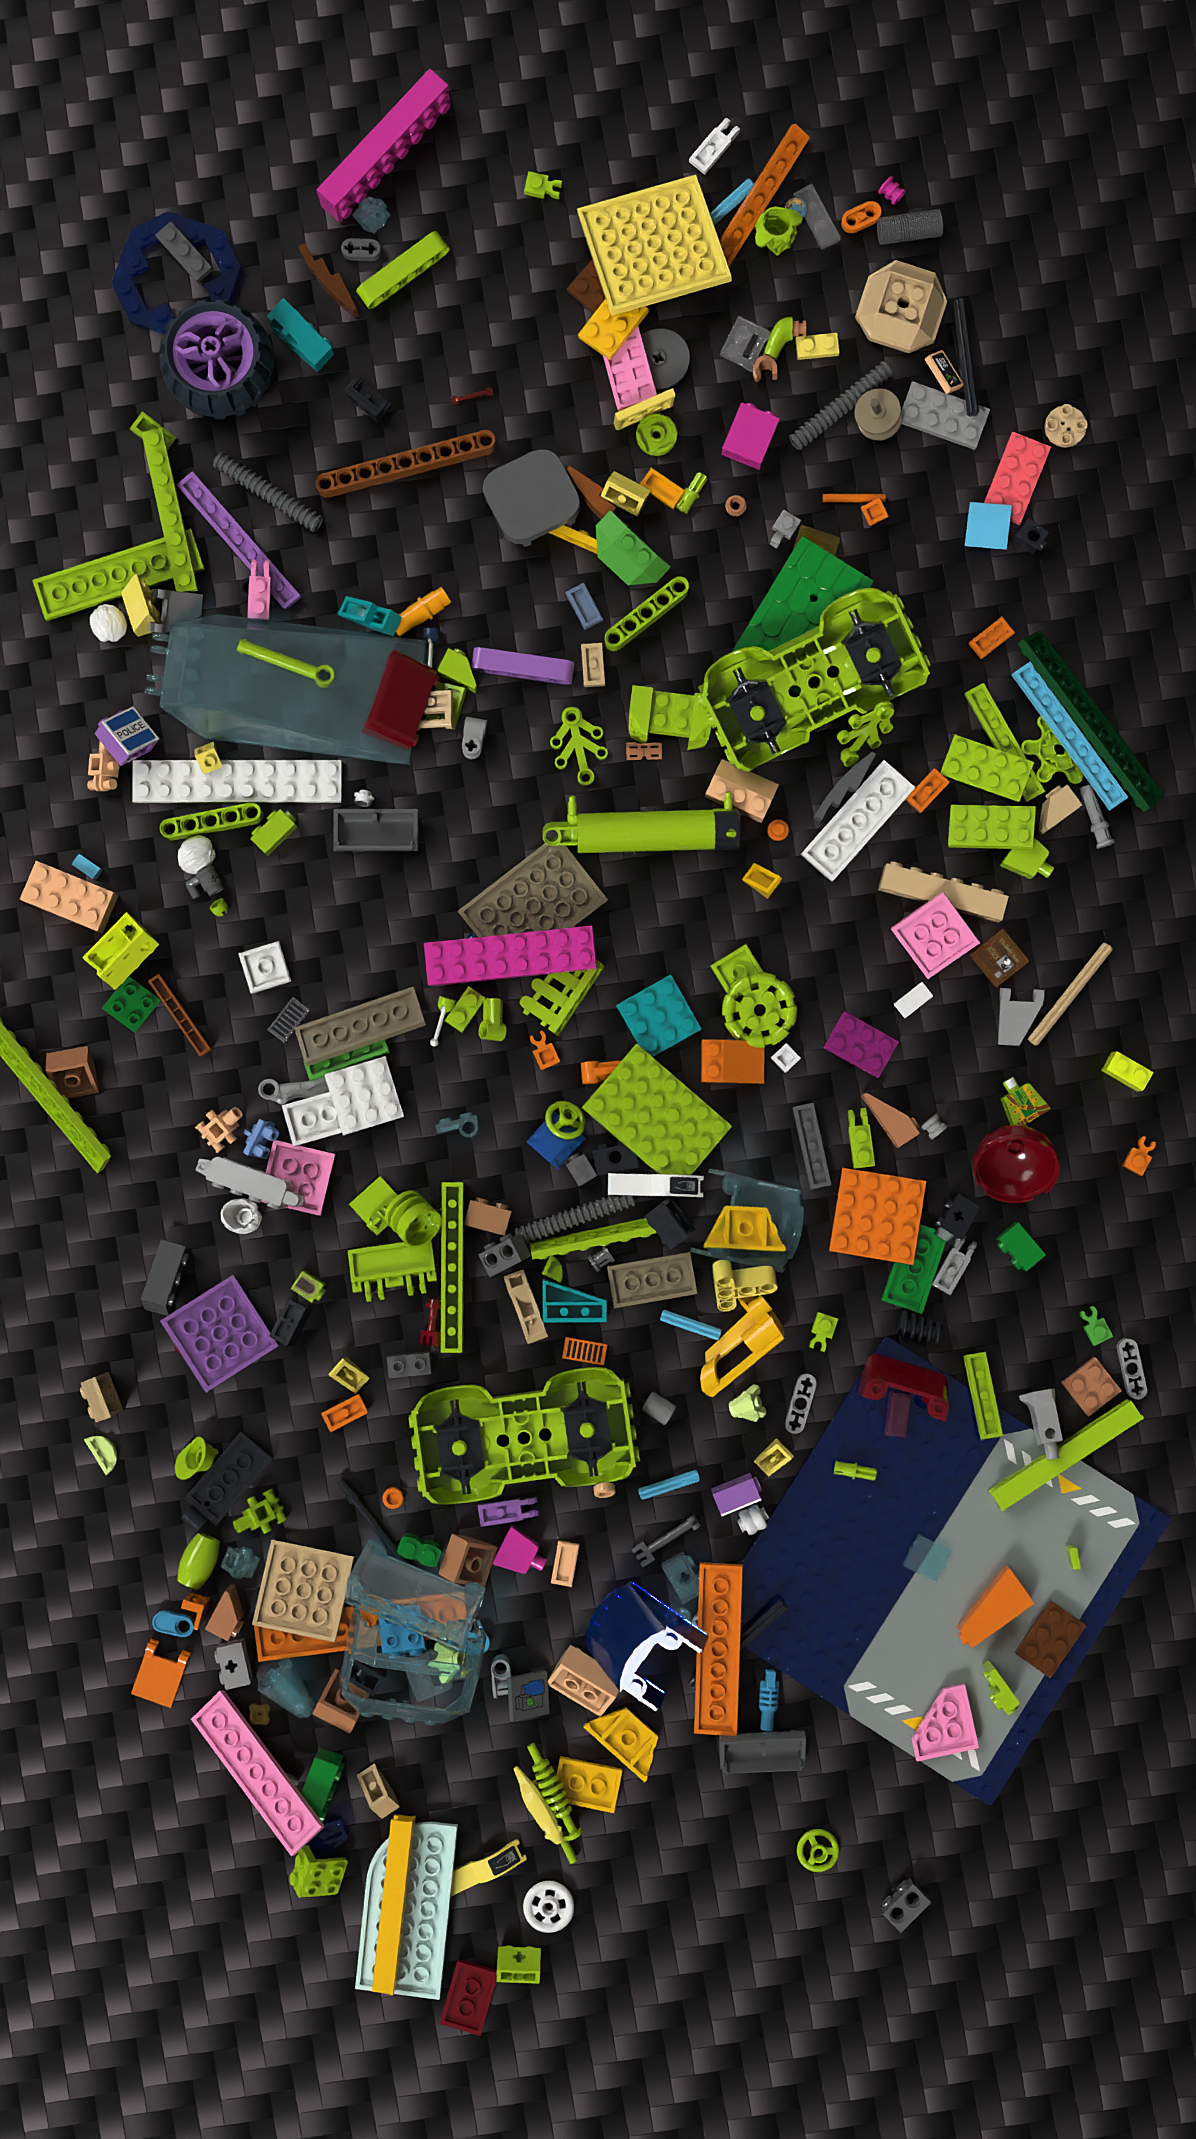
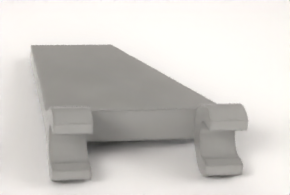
[148,589,203,633]
[998,988,1044,1045]

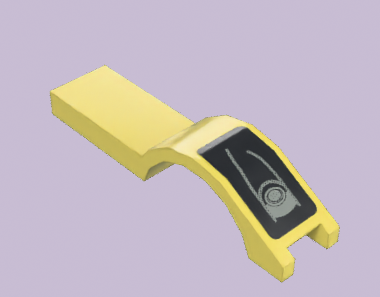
[451,1839,527,1896]

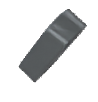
[341,238,381,261]

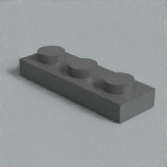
[156,222,213,283]

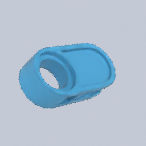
[152,1610,195,1637]

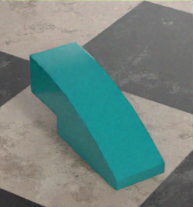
[338,596,402,636]

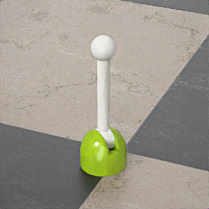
[430,996,456,1047]

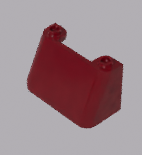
[361,649,440,750]
[857,1354,949,1421]

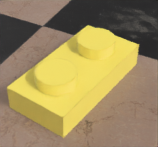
[795,333,839,360]

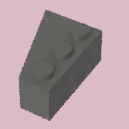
[141,1240,189,1316]

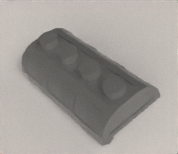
[333,809,419,851]
[719,1730,806,1774]

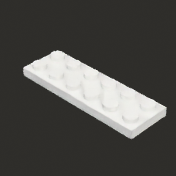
[801,760,915,882]

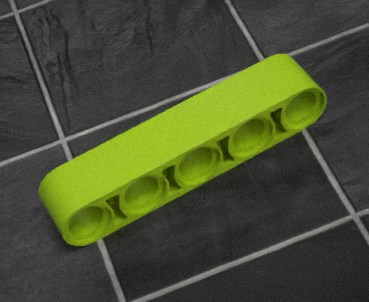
[356,231,450,309]
[605,576,689,651]
[160,803,264,840]

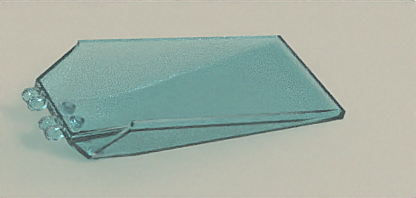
[145,614,426,765]

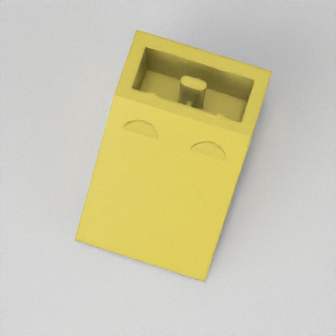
[121,574,161,637]

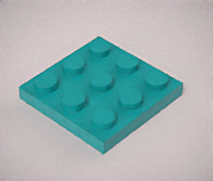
[616,975,701,1057]

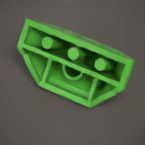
[596,510,671,585]

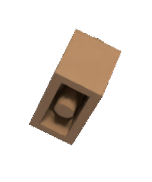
[464,1197,512,1236]

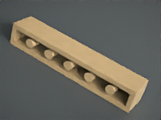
[878,862,1009,923]

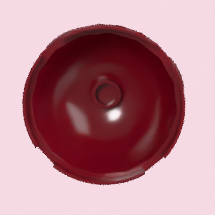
[973,1125,1060,1203]

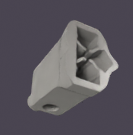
[1019,1389,1062,1460]

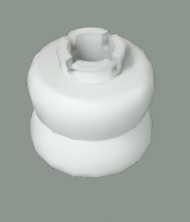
[737,1504,769,1535]

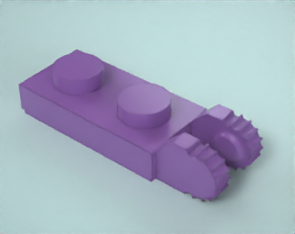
[478,1497,539,1527]

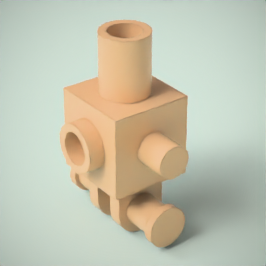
[87,741,119,791]
[195,1107,242,1153]

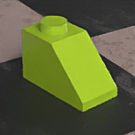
[437,648,477,693]

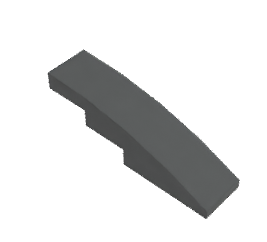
[813,752,876,822]

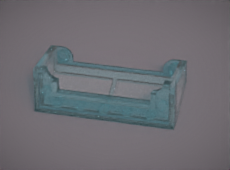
[344,1540,486,1651]

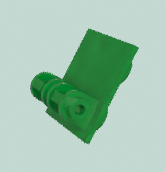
[102,976,161,1033]

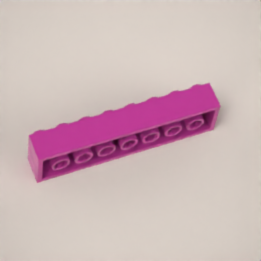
[316,69,451,223]
[424,926,598,986]

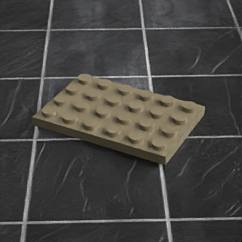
[458,834,608,937]

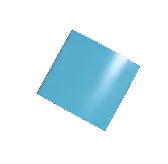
[965,502,1012,550]

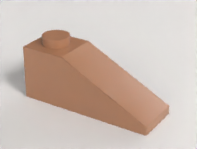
[861,1093,920,1148]

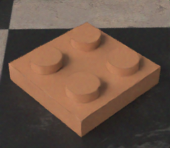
[1061,1357,1121,1417]

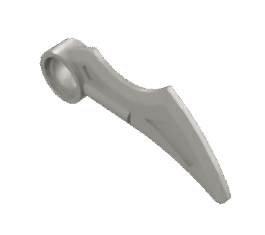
[258,1077,329,1105]

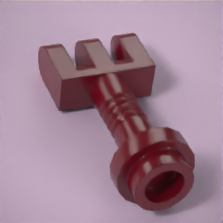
[420,1299,441,1347]

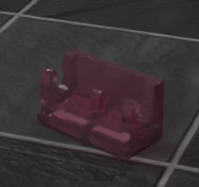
[884,1391,911,1438]

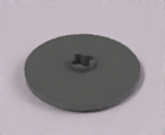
[641,329,690,391]

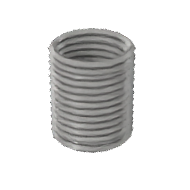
[642,1392,676,1425]

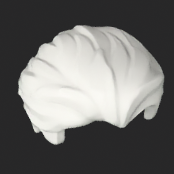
[90,604,127,642]
[178,835,215,874]
[221,1198,262,1234]

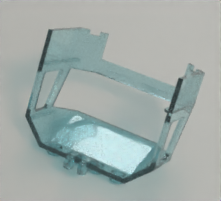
[339,1602,487,1725]

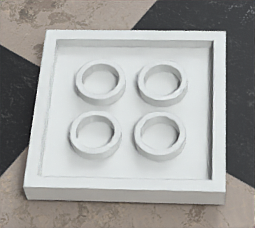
[324,1056,404,1135]

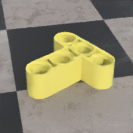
[712,1260,778,1311]

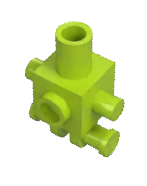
[233,1489,288,1534]

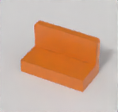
[181,1593,211,1630]

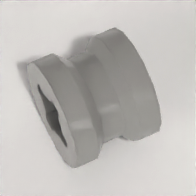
[921,1113,948,1139]

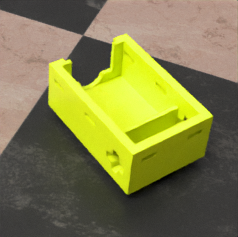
[83,912,159,990]

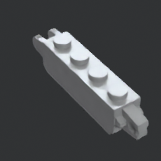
[196,1157,306,1210]

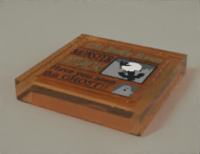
[970,929,1029,988]

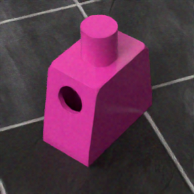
[493,1525,547,1574]

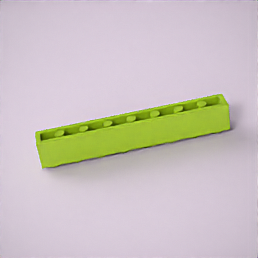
[441,1182,464,1353]

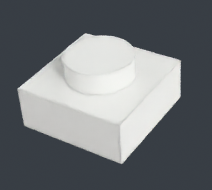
[771,1043,801,1073]

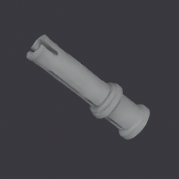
[1080,785,1115,849]

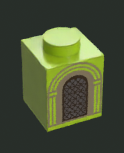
[291,1270,326,1303]

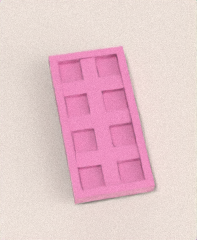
[603,327,657,412]

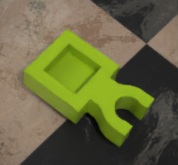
[524,171,562,199]
[809,1312,838,1352]

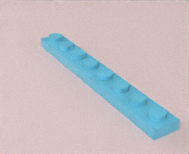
[1012,662,1128,811]

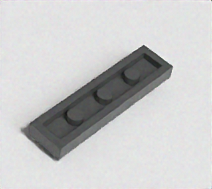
[792,1103,831,1189]

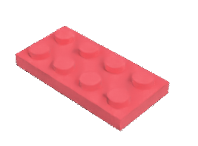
[984,432,1051,525]

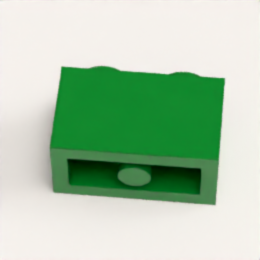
[996,1222,1046,1271]

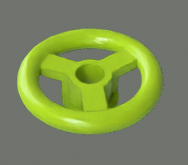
[545,1101,586,1139]
[797,1829,839,1872]

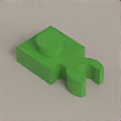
[1080,1306,1113,1346]

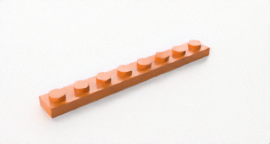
[719,124,810,267]

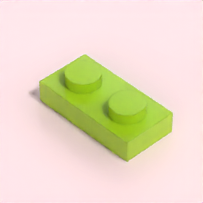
[445,986,486,1033]

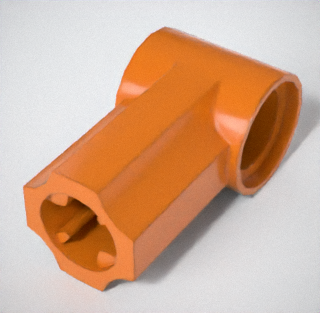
[581,1061,621,1084]

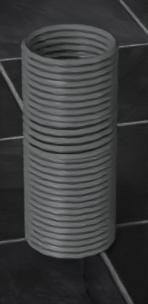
[877,209,943,245]

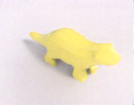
[514,1766,563,1845]

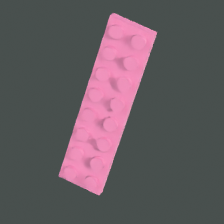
[191,1690,325,1856]

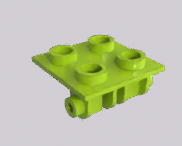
[349,1176,398,1235]

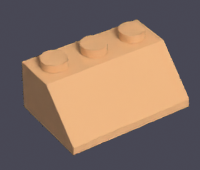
[705,759,779,823]
[548,1645,625,1717]

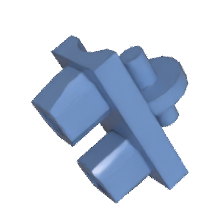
[243,1119,279,1159]

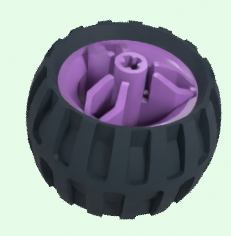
[159,299,274,419]

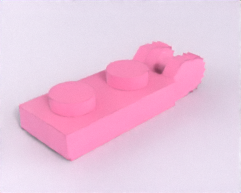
[248,559,271,620]

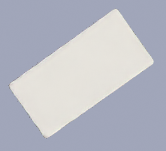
[894,982,933,1018]

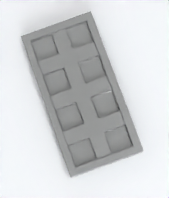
[902,381,990,450]

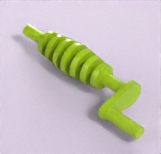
[527,1743,583,1864]

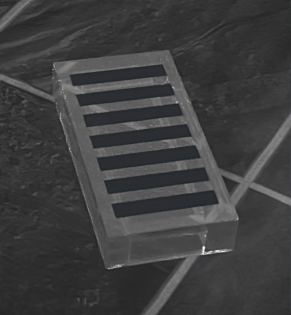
[267,997,310,1043]

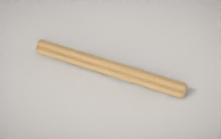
[1028,943,1112,1045]

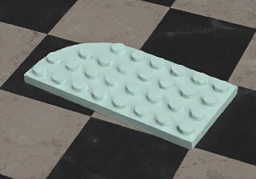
[355,1822,458,2000]

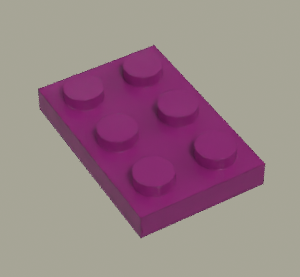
[823,1011,899,1078]

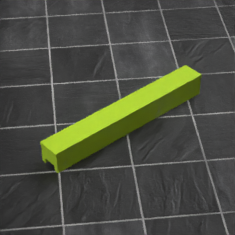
[988,1399,1144,1511]

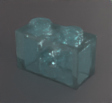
[661,1551,699,1604]

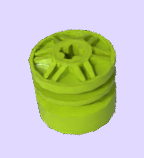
[384,1190,441,1247]

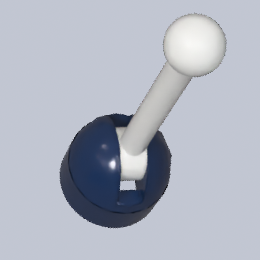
[423,628,440,668]

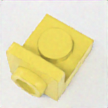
[194,742,222,774]

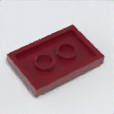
[439,1959,497,2036]

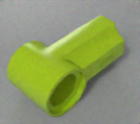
[479,998,506,1041]

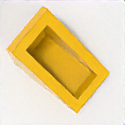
[742,863,782,899]

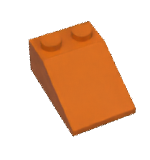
[701,1040,764,1084]

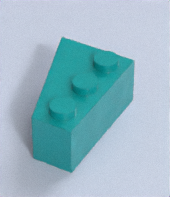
[266,298,334,372]
[543,1279,607,1322]

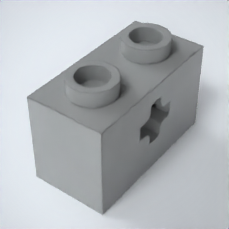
[214,1638,254,1690]

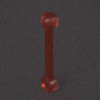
[451,387,493,405]

